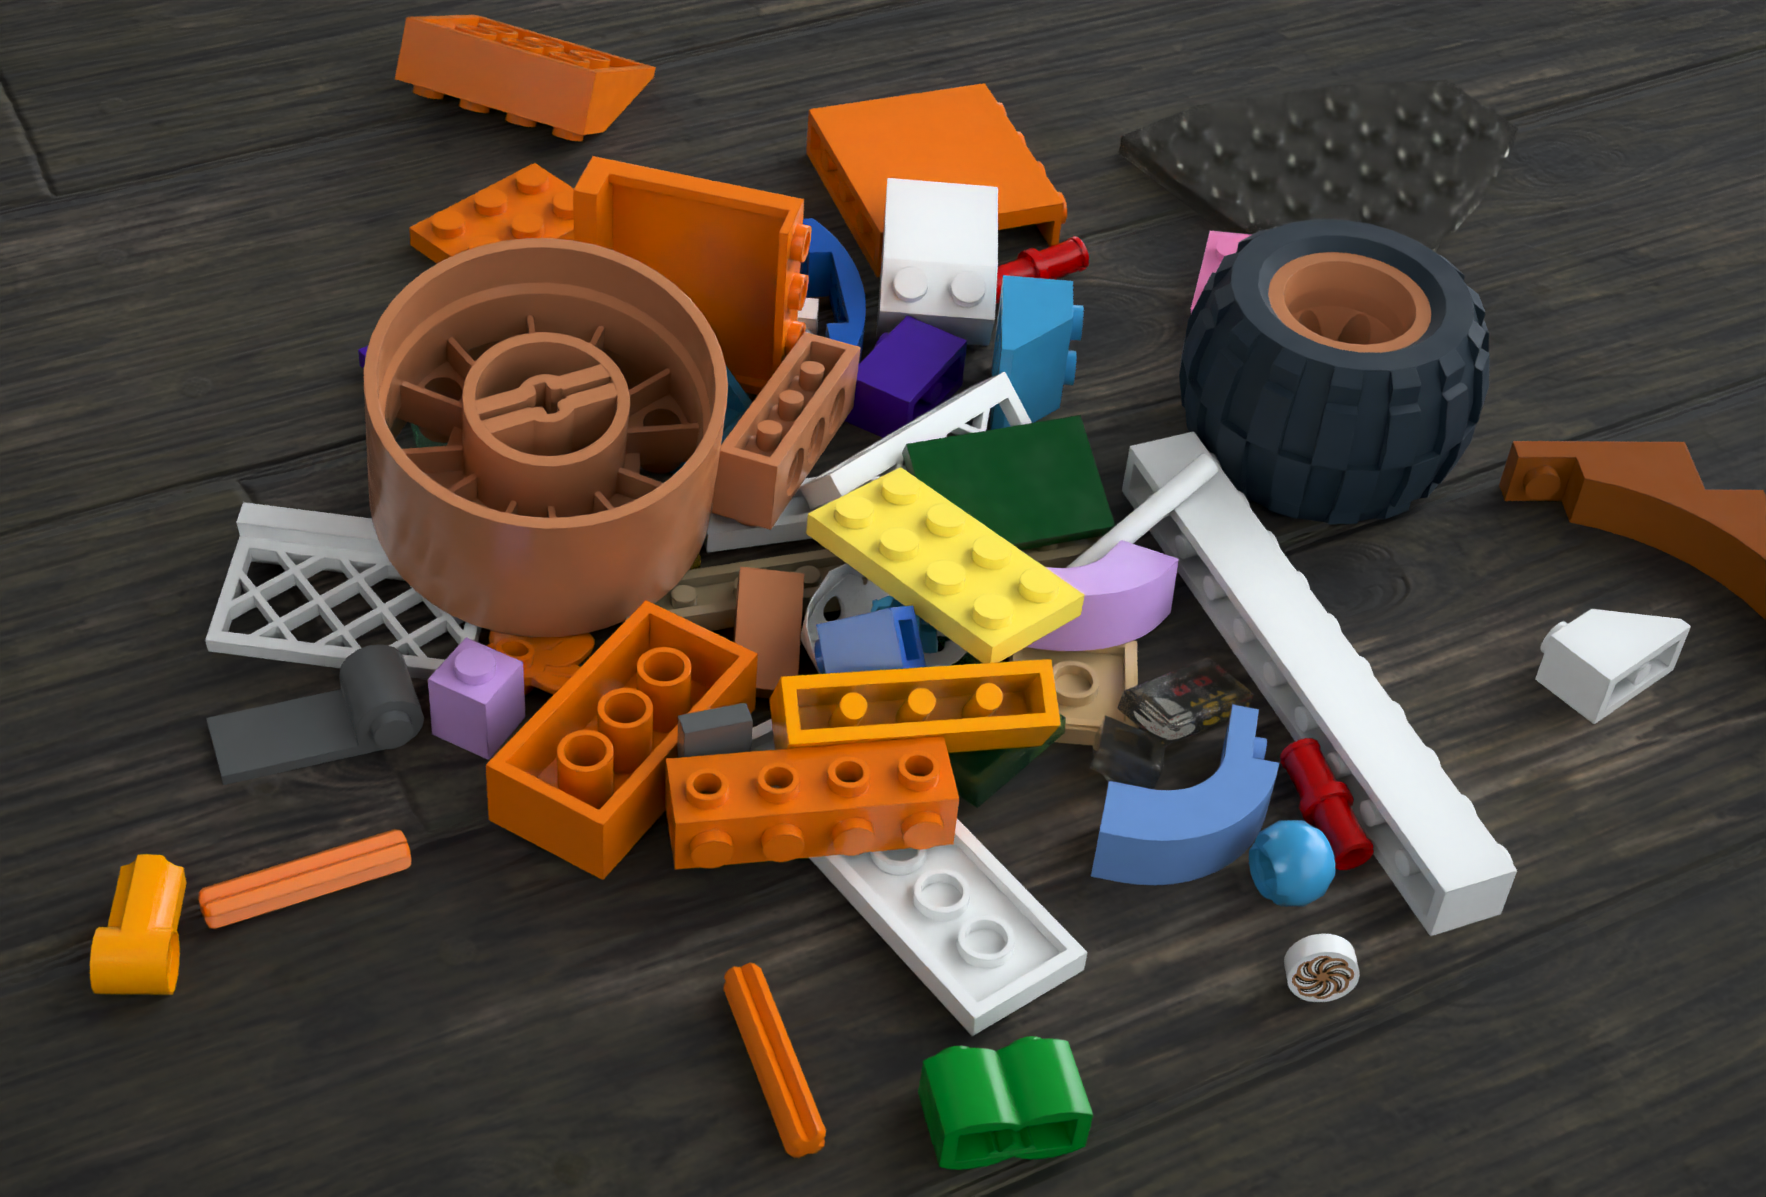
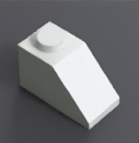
[1535,609,1691,724]

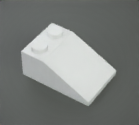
[876,178,998,346]

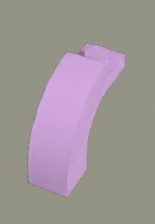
[1027,540,1179,651]

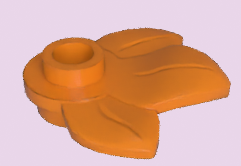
[486,630,595,695]

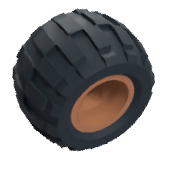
[1179,219,1489,524]

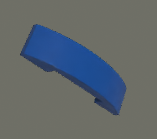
[800,218,866,363]

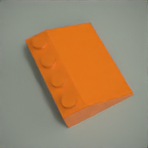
[395,15,656,141]

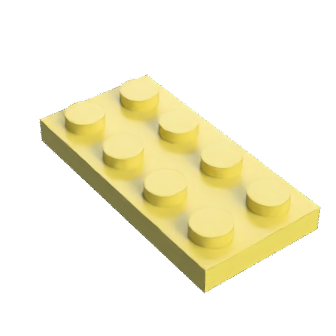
[806,467,1085,663]

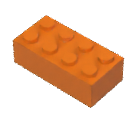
[486,600,758,880]

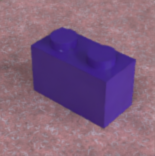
[845,315,967,438]

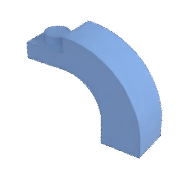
[1091,704,1279,885]

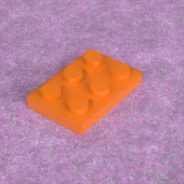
[409,163,574,264]

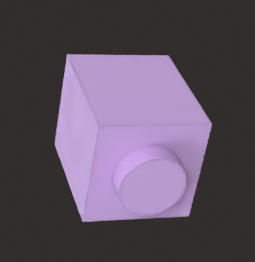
[428,637,525,760]

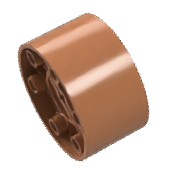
[364,238,728,637]

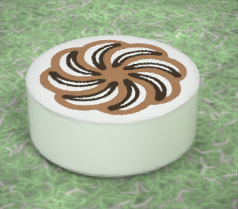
[1284,934,1360,1002]

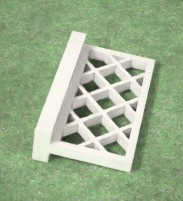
[205,502,482,679]

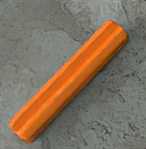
[198,829,411,929]
[723,962,826,1158]

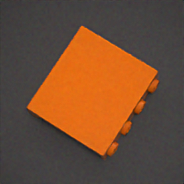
[806,83,1067,277]
[573,156,812,395]

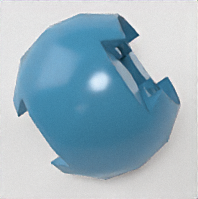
[1249,820,1335,907]

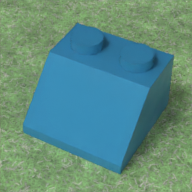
[990,275,1084,430]

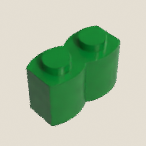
[918,1036,1093,1169]

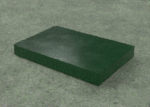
[902,415,1115,550]

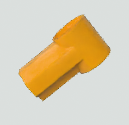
[90,854,187,995]

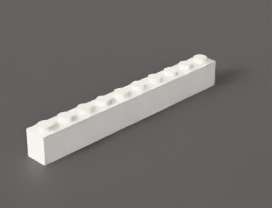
[1122,431,1517,936]

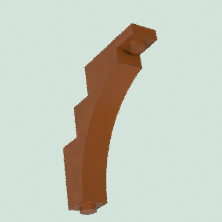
[1499,441,1766,620]

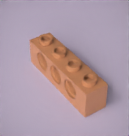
[712,332,861,530]

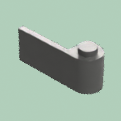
[206,644,424,785]

